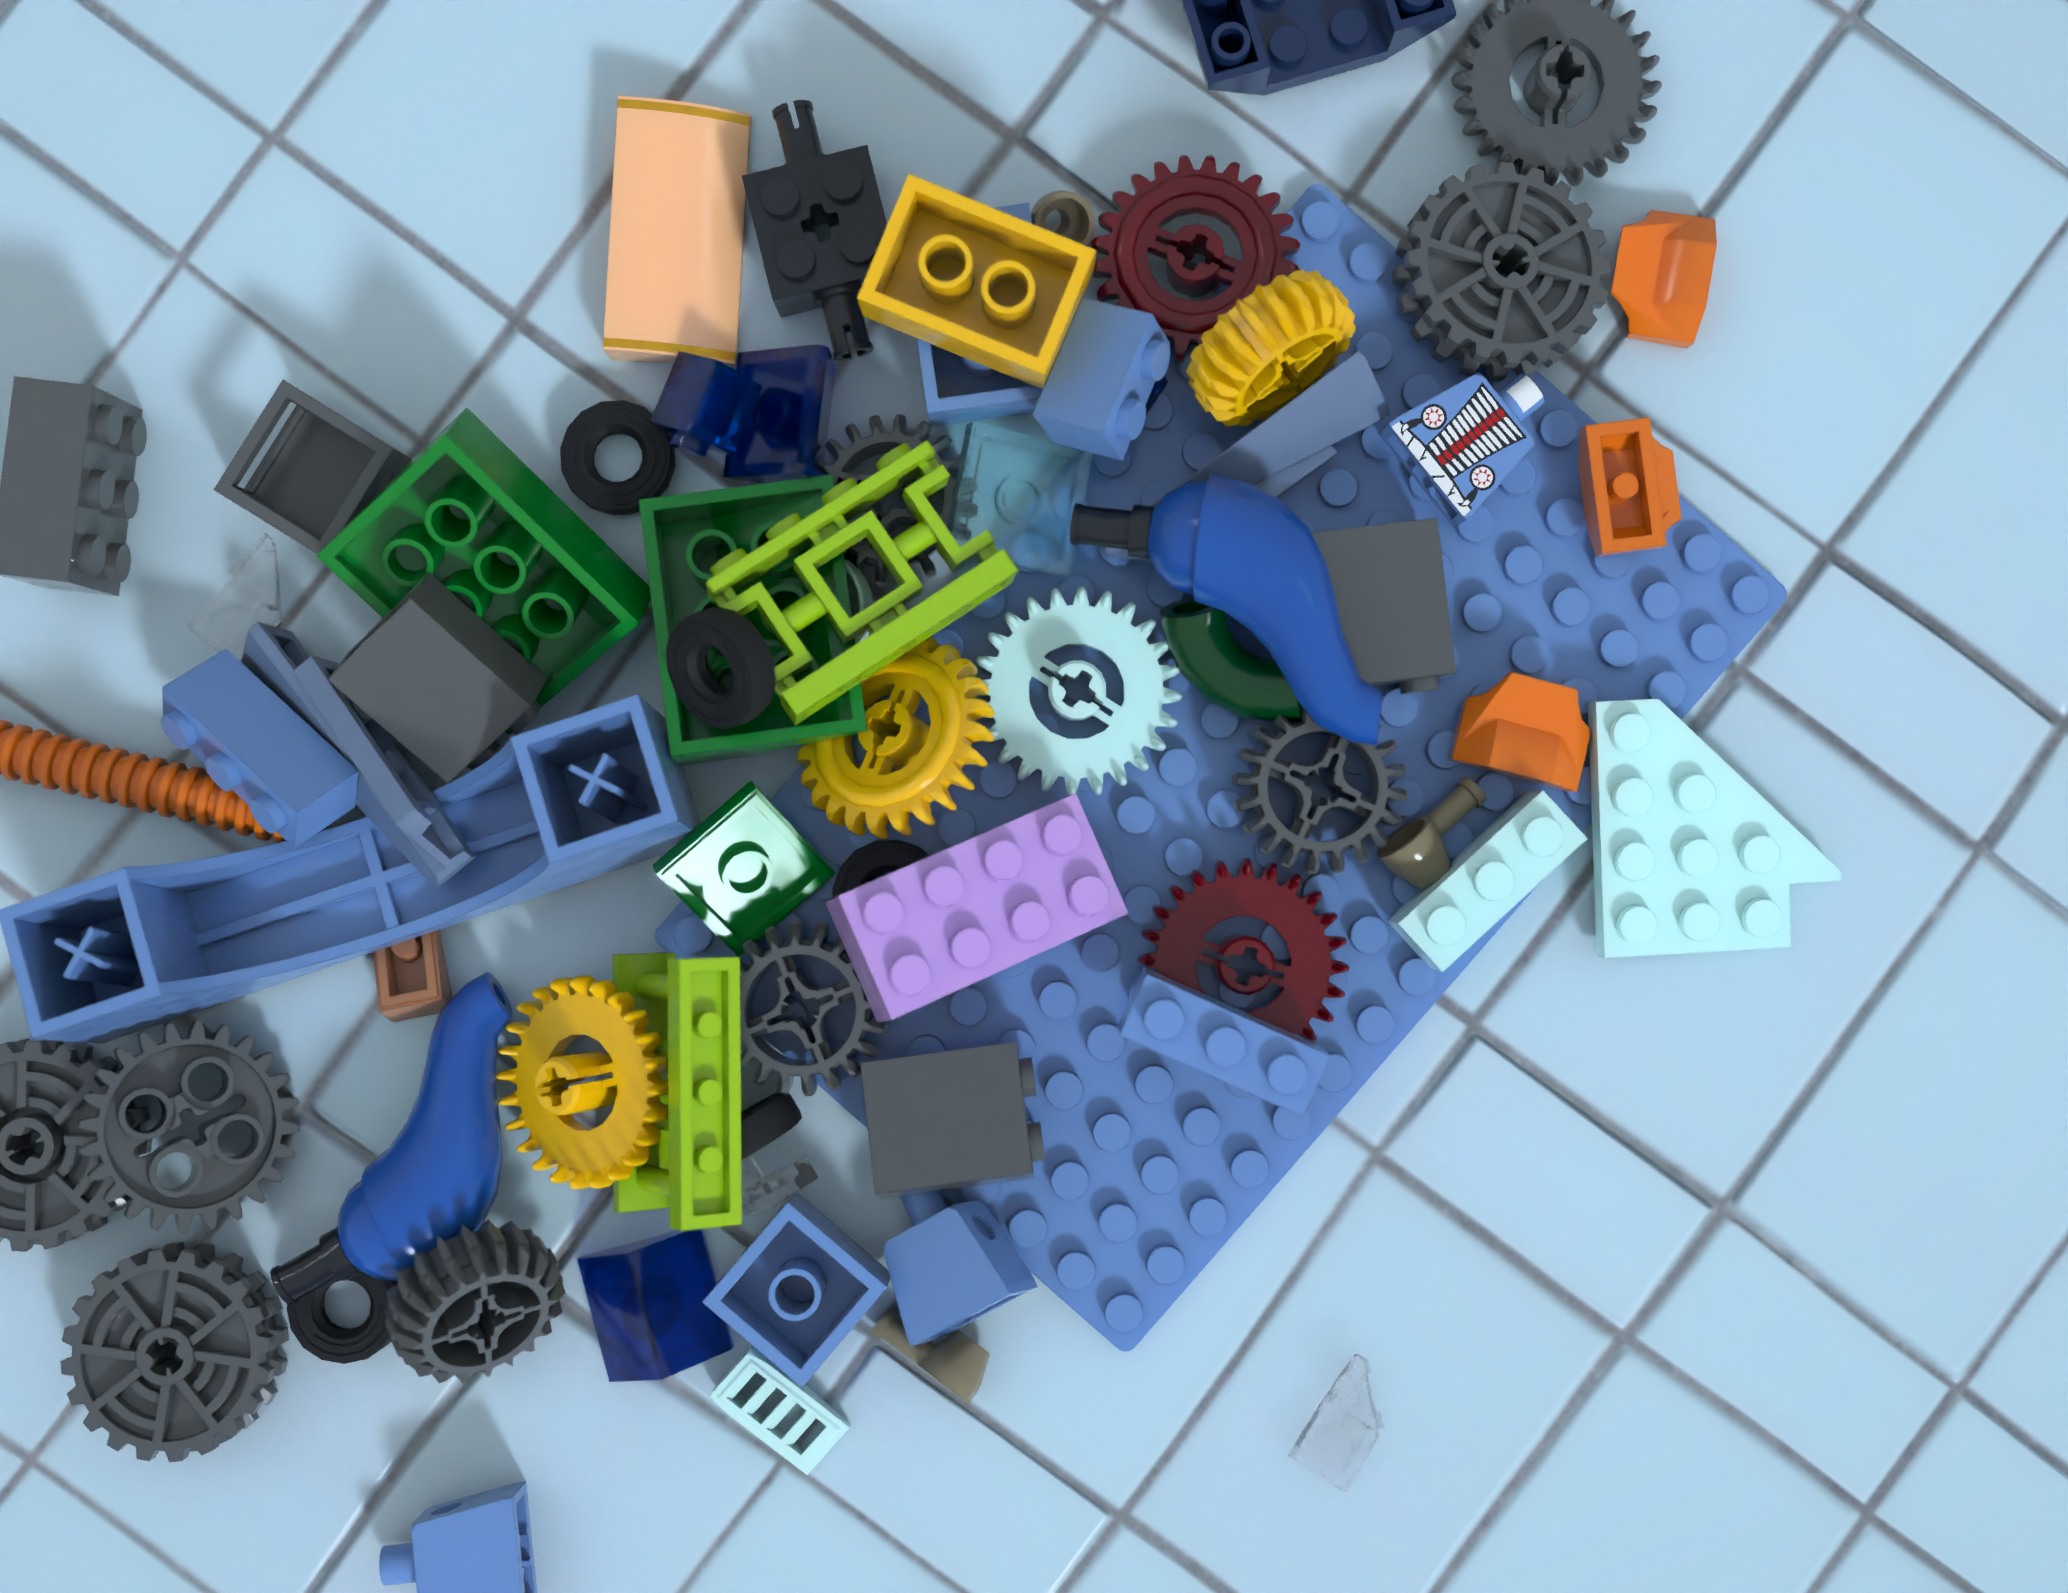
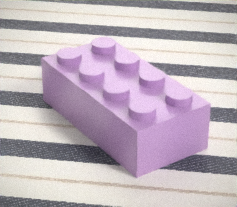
[825,793,1129,1023]

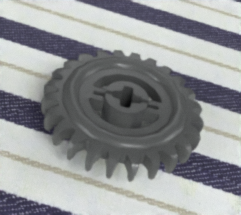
[1451,0,1662,187]

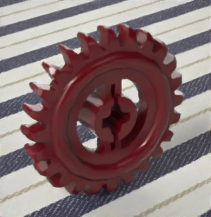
[1091,155,1300,363]
[1137,858,1350,1043]

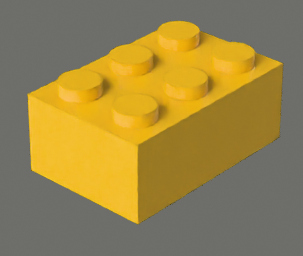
[857,174,1096,390]

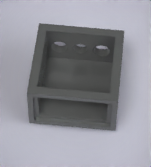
[214,380,412,554]

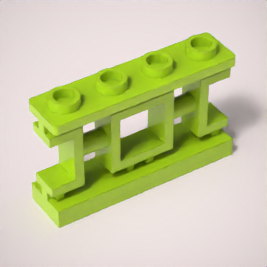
[706,440,1018,725]

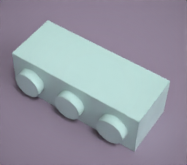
[1387,790,1588,972]

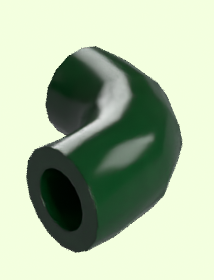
[1160,598,1302,722]

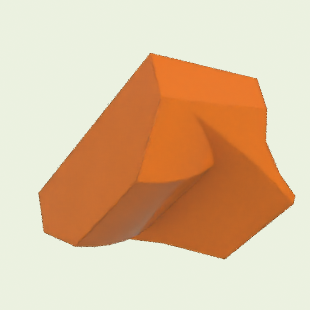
[1610,210,1717,349]
[1578,417,1682,557]
[1448,672,1591,793]

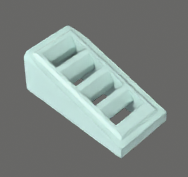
[708,1345,851,1475]

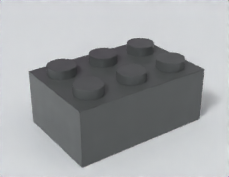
[0,376,147,596]

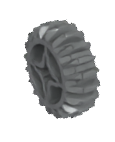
[811,414,977,588]
[1232,706,1408,874]
[740,920,889,1096]
[384,1219,566,1383]

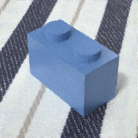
[1033,298,1171,461]

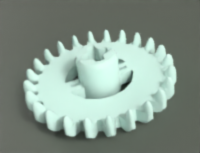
[976,586,1182,796]

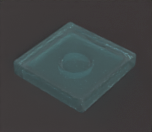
[947,422,1093,578]

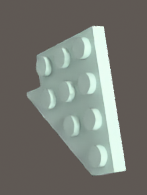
[1588,699,1842,958]

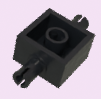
[742,100,887,361]

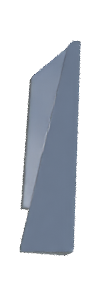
[1100,350,1391,562]
[241,622,475,887]

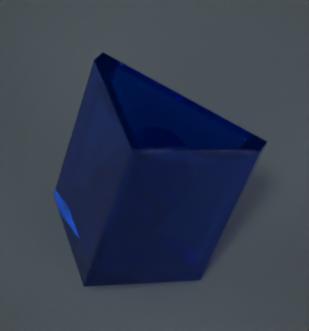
[723,344,836,483]
[577,1229,734,1382]

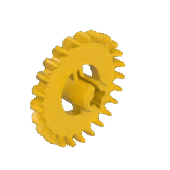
[796,636,995,839]
[496,975,668,1190]

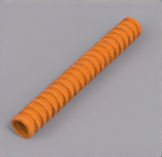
[0,720,286,843]

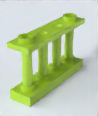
[612,952,742,1231]

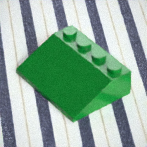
[316,408,651,735]
[639,474,868,765]

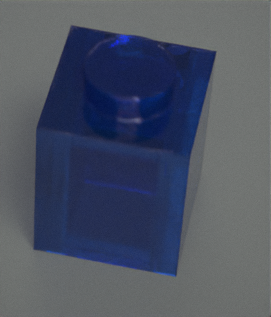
[650,351,763,459]

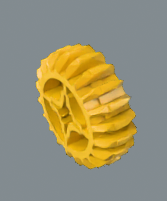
[1186,269,1356,427]

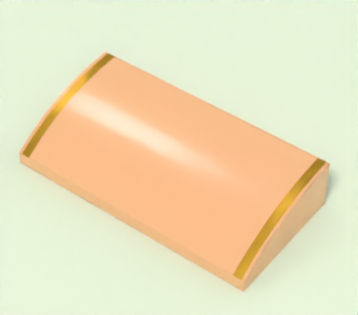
[603,95,752,367]

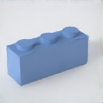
[161,649,359,849]
[1117,967,1331,1117]

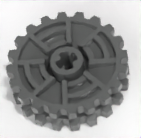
[1392,162,1611,381]
[0,1038,152,1252]
[60,1241,289,1462]

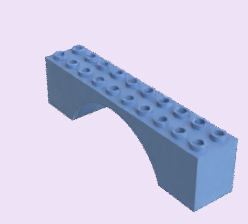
[0,694,701,1044]

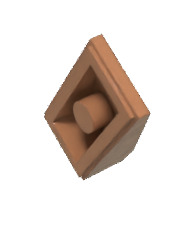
[373,930,452,1022]

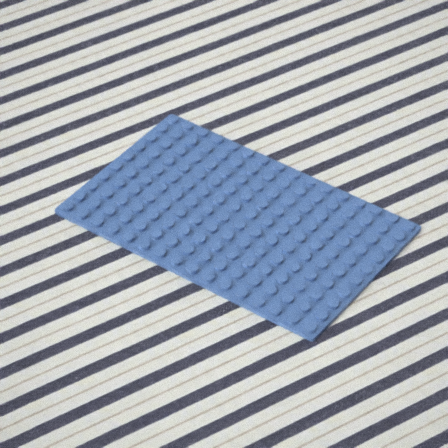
[655,184,1787,1351]

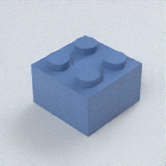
[702,1191,890,1387]

